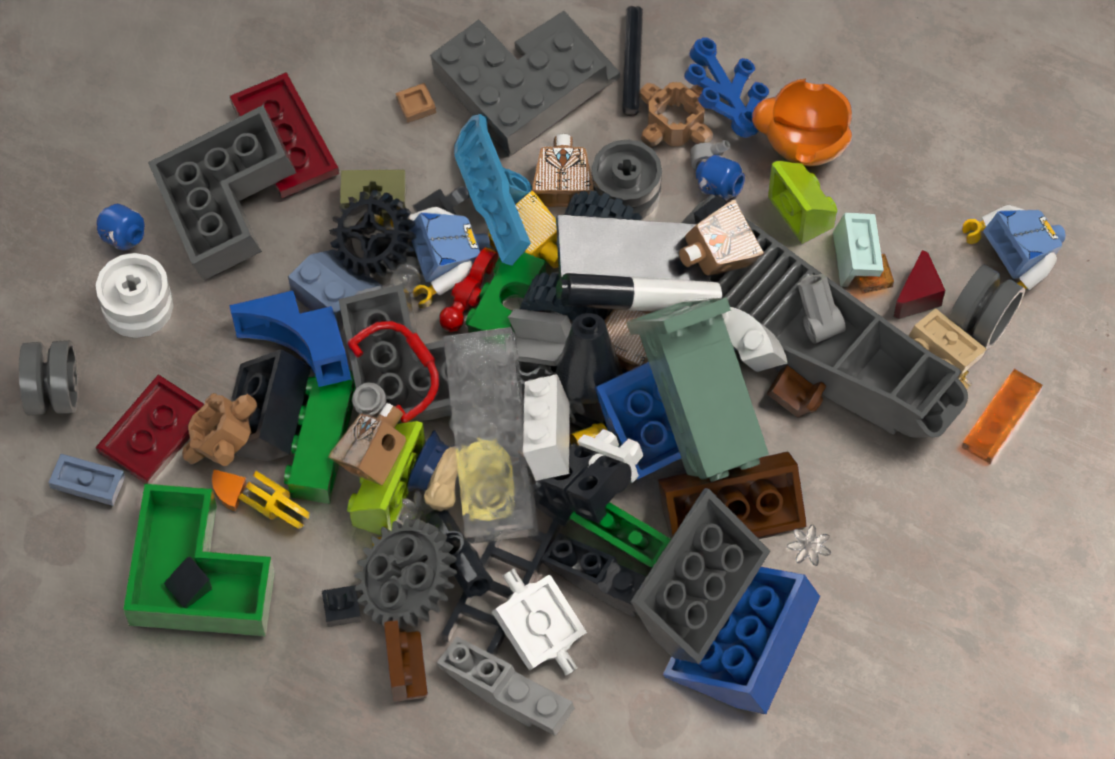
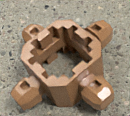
[640,82,713,147]
[182,393,257,466]

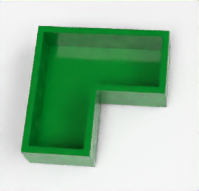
[123,484,275,636]

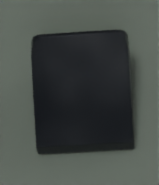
[164,556,212,608]

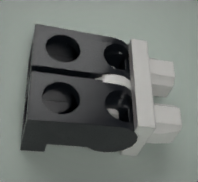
[541,429,643,523]

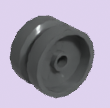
[592,139,662,219]
[949,264,1025,349]
[19,340,78,415]

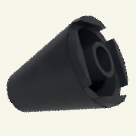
[555,313,623,404]

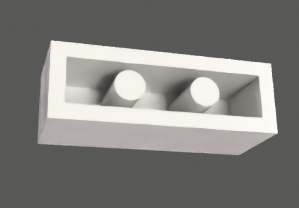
[523,374,570,481]

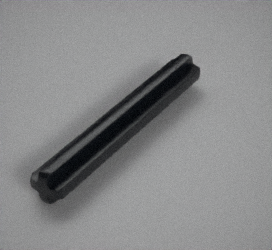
[622,6,643,115]

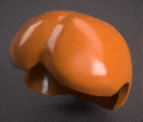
[752,78,852,166]

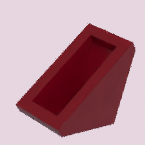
[893,250,946,319]

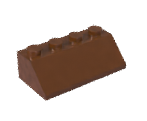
[658,451,807,539]

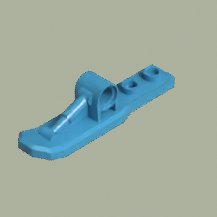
[454,114,532,265]

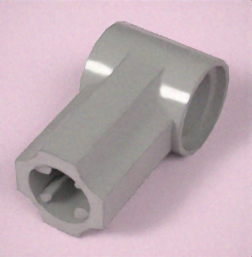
[798,274,846,344]

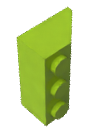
[347,421,425,536]

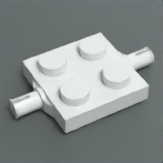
[492,568,587,676]

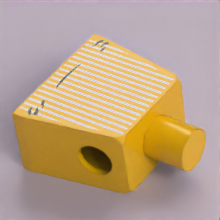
[488,191,559,268]

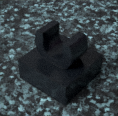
[322,585,361,627]

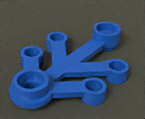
[684,37,769,138]

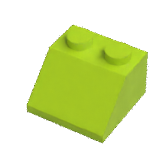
[768,161,838,244]

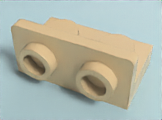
[909,308,987,380]

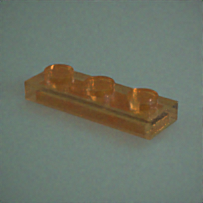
[962,368,1043,464]

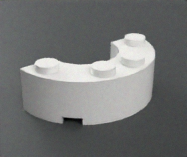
[722,307,787,372]

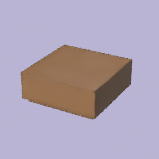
[395,83,436,123]

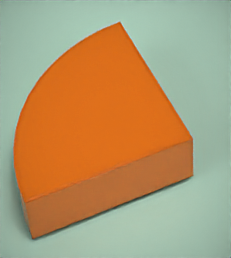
[212,469,247,512]

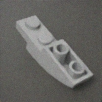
[437,636,575,736]

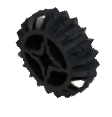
[329,190,417,278]

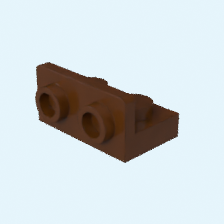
[384,620,428,702]

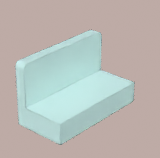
[833,213,884,287]

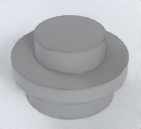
[352,383,386,416]

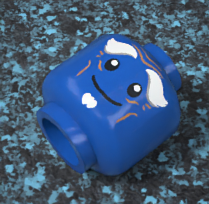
[695,155,745,201]
[96,203,145,251]

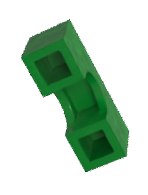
[465,252,546,348]

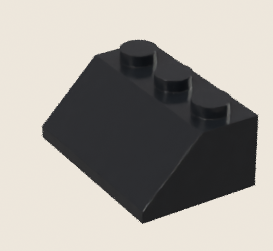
[231,349,311,461]

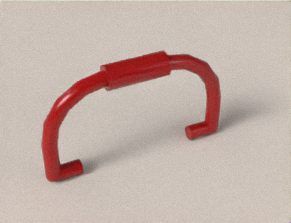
[347,321,439,423]

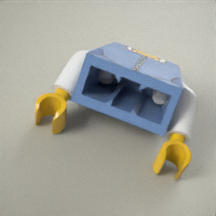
[962,205,1066,290]
[390,207,490,309]

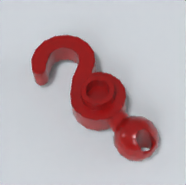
[439,247,499,332]

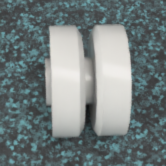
[96,253,174,338]

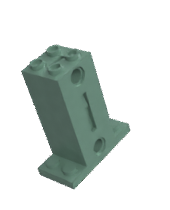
[626,297,769,481]

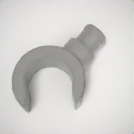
[690,140,730,169]

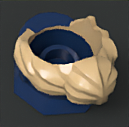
[407,430,463,511]

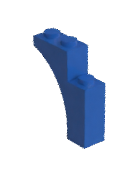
[229,291,351,387]

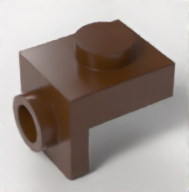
[766,365,826,417]

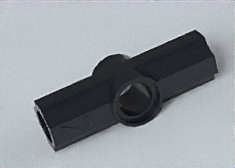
[425,510,493,598]

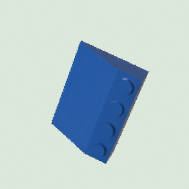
[595,361,681,480]
[663,567,820,715]

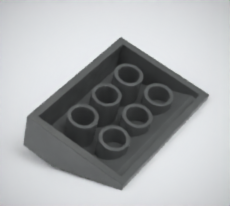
[631,488,771,664]

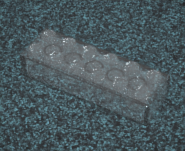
[443,327,539,544]

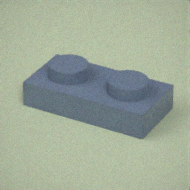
[48,454,125,506]

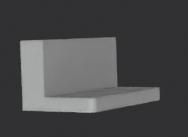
[505,309,571,366]

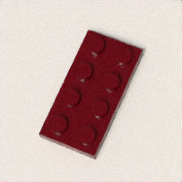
[229,72,339,198]

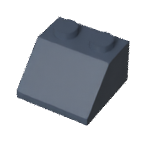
[288,249,383,332]

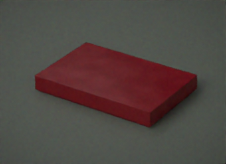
[96,374,205,484]

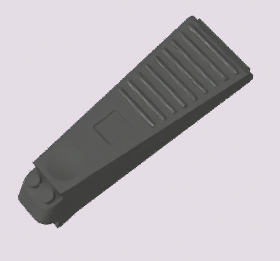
[682,194,968,438]

